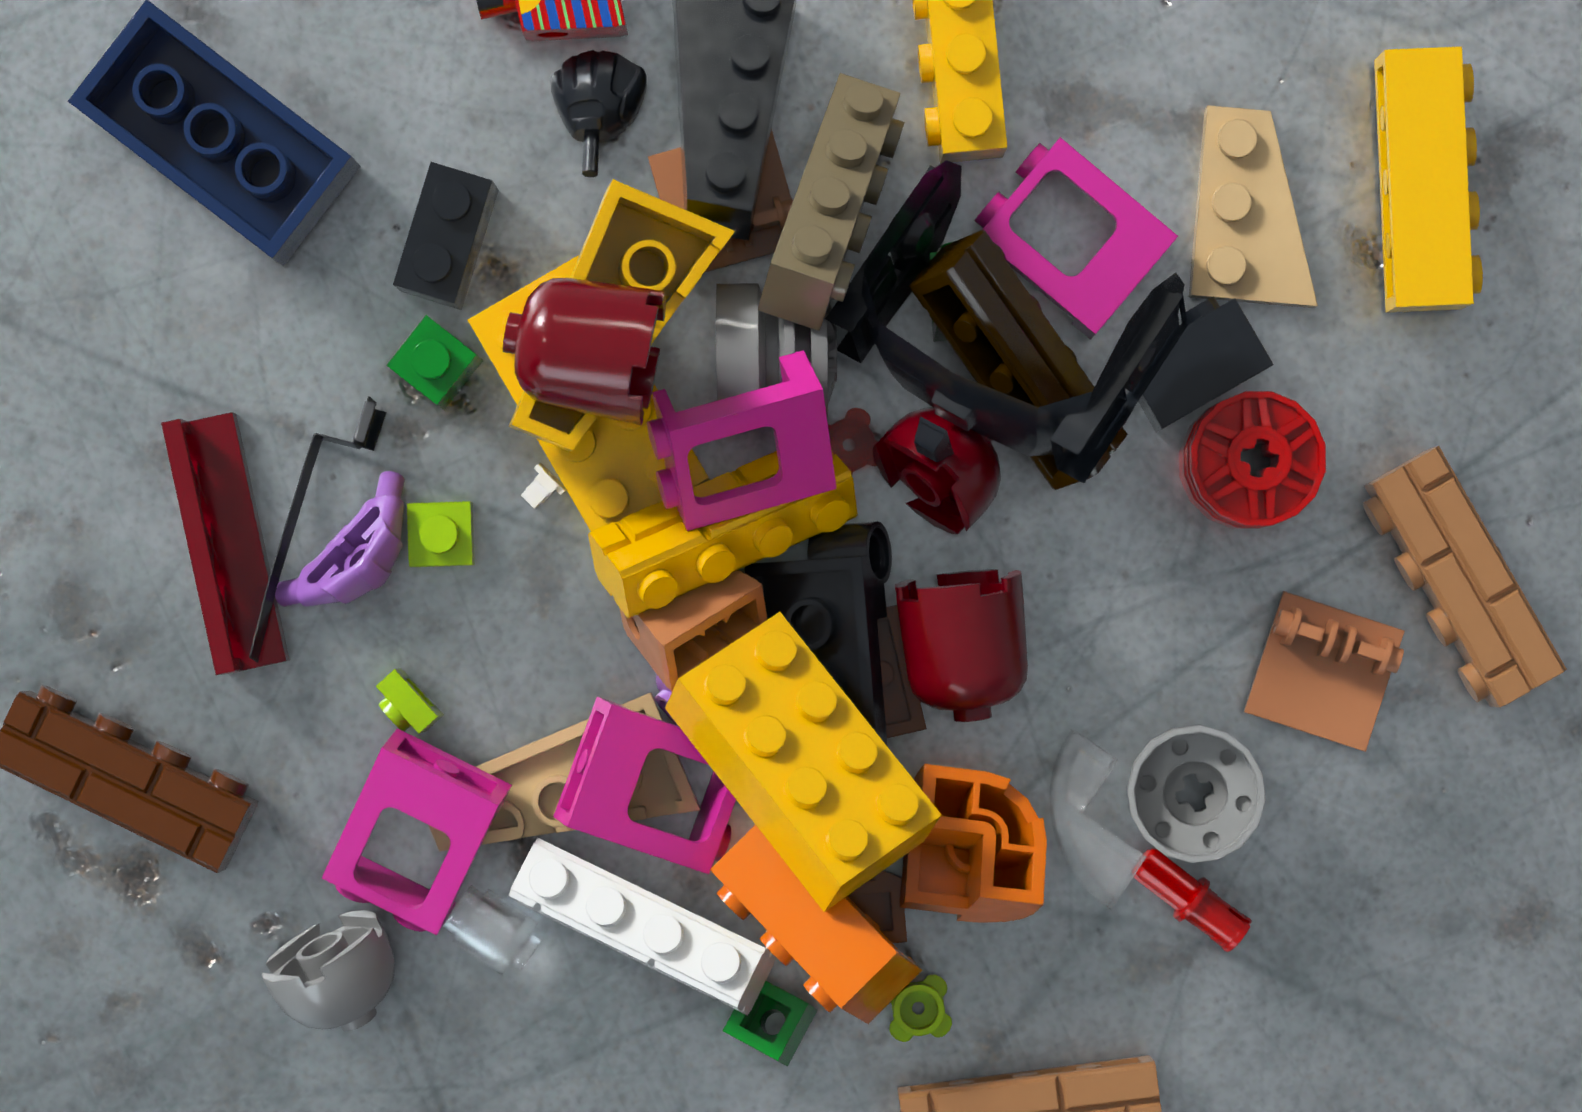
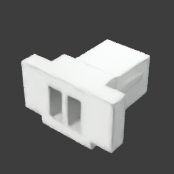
[521,463,567,509]

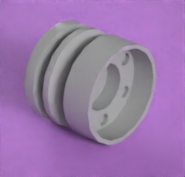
[716,283,837,417]
[1126,725,1266,863]

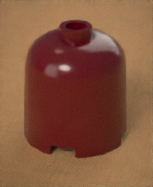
[503,278,666,425]
[895,569,1028,722]

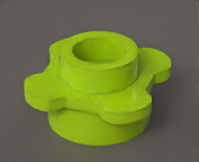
[889,974,952,1042]

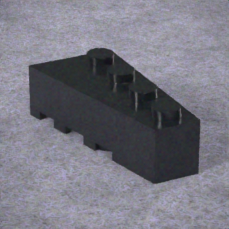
[672,0,796,241]

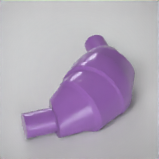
[275,471,405,607]

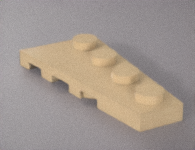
[428,692,701,852]

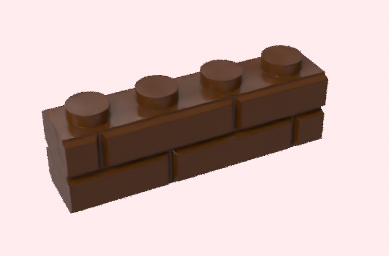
[0,685,259,873]

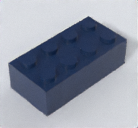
[68,0,361,266]

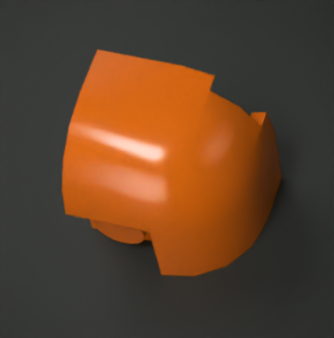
[900,764,1047,923]

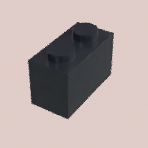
[393,162,499,310]
[1138,296,1274,432]

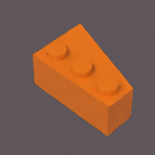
[710,825,922,1024]

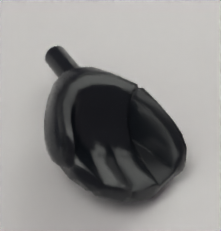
[550,50,647,177]

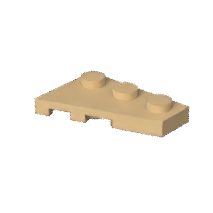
[1188,105,1318,308]

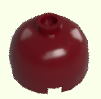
[872,407,1001,534]

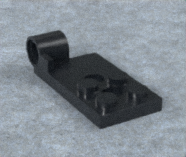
[744,521,892,747]

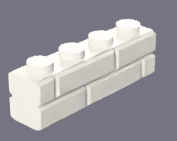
[508,838,776,1016]

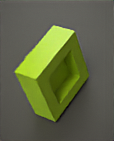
[407,501,475,568]
[376,668,444,734]

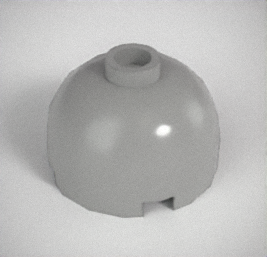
[262,910,394,1031]

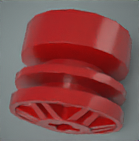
[1179,391,1326,529]

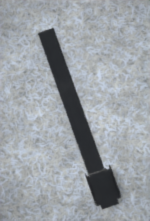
[249,396,386,662]

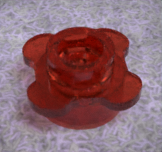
[828,408,878,475]

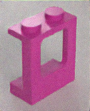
[974,137,1178,340]
[647,350,837,531]
[553,696,736,874]
[322,728,512,936]

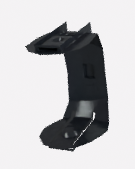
[825,160,1188,483]

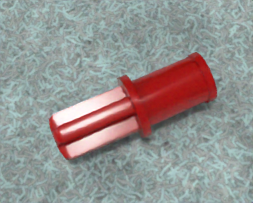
[1131,849,1252,953]

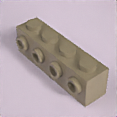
[757,73,905,331]

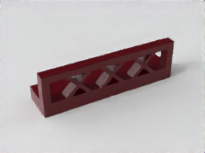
[161,412,290,675]

